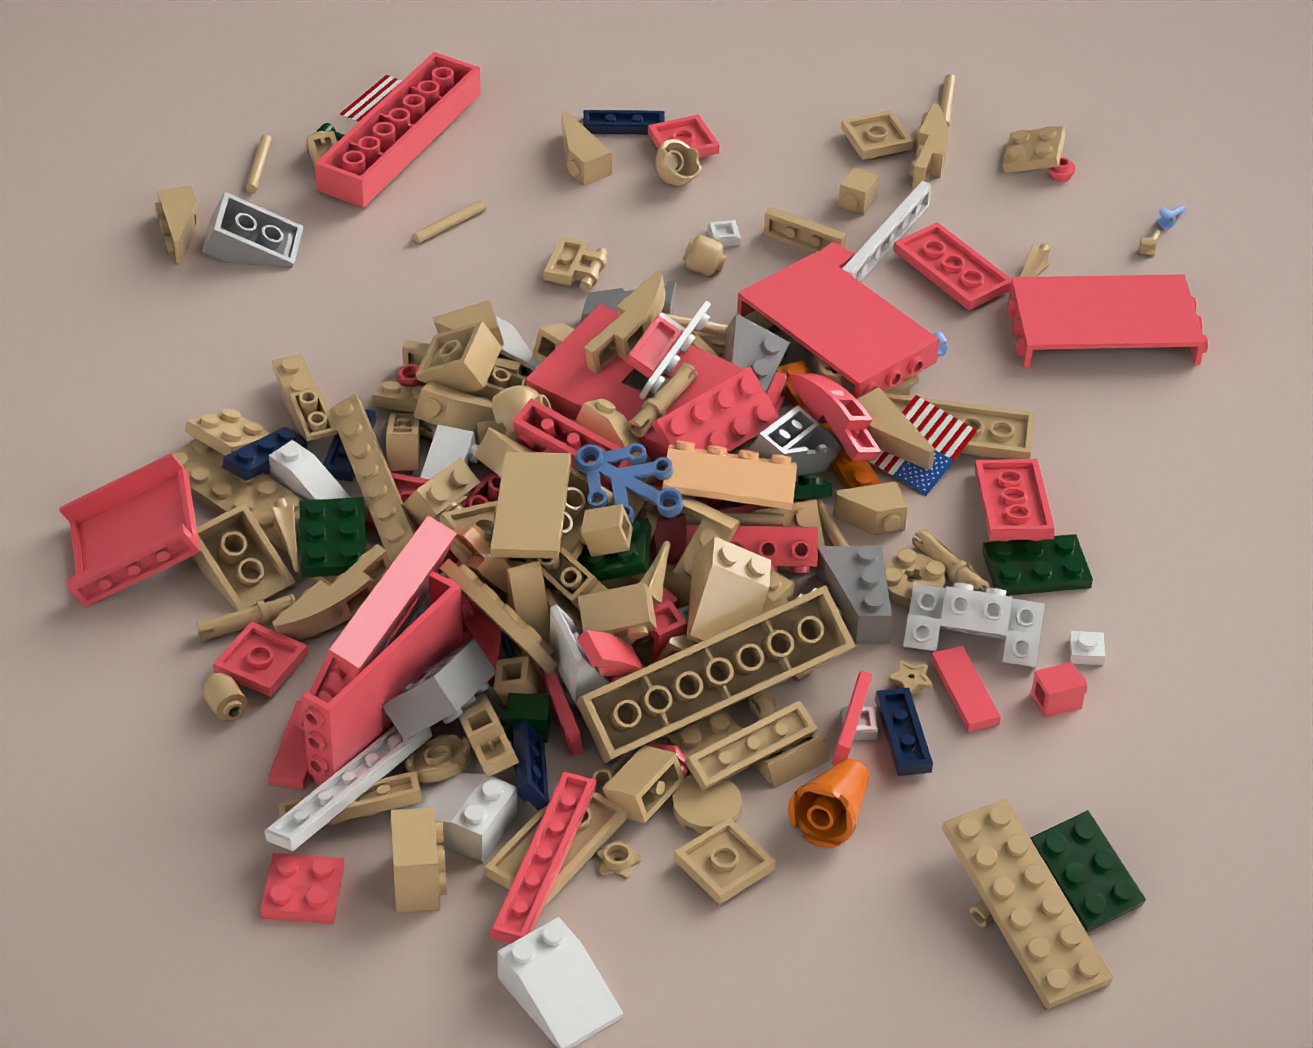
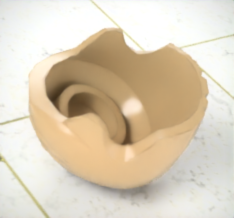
[656,139,701,186]

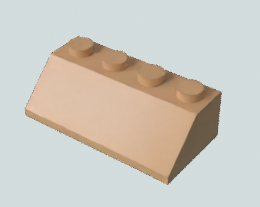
[662,441,797,510]

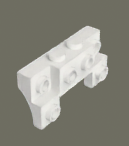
[903,583,1045,668]

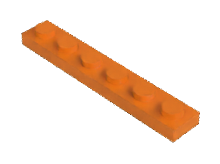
[776,360,882,489]

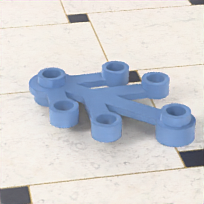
[574,443,683,524]

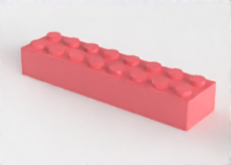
[314,52,481,208]

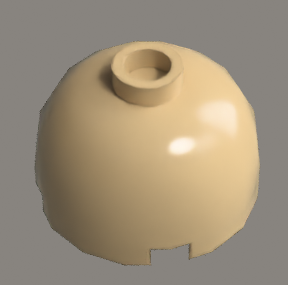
[492,385,551,442]

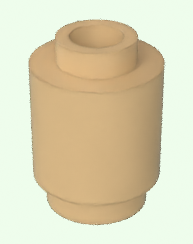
[203,673,248,722]

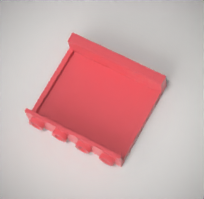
[59,453,201,607]

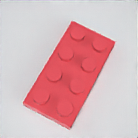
[893,222,1011,311]
[651,367,780,453]
[975,459,1055,542]

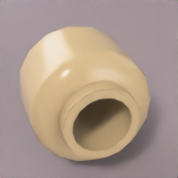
[682,235,727,277]

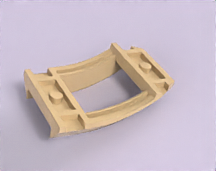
[608,484,740,605]

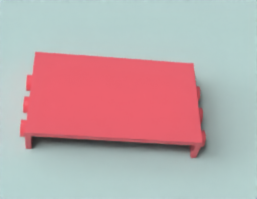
[737,251,939,399]
[1007,274,1208,368]
[301,571,463,786]

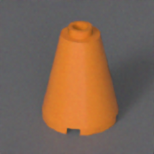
[788,759,870,848]

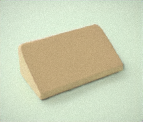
[754,734,830,787]

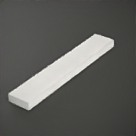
[842,181,931,282]
[264,725,432,851]

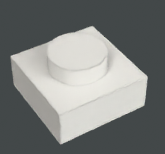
[1069,631,1105,666]

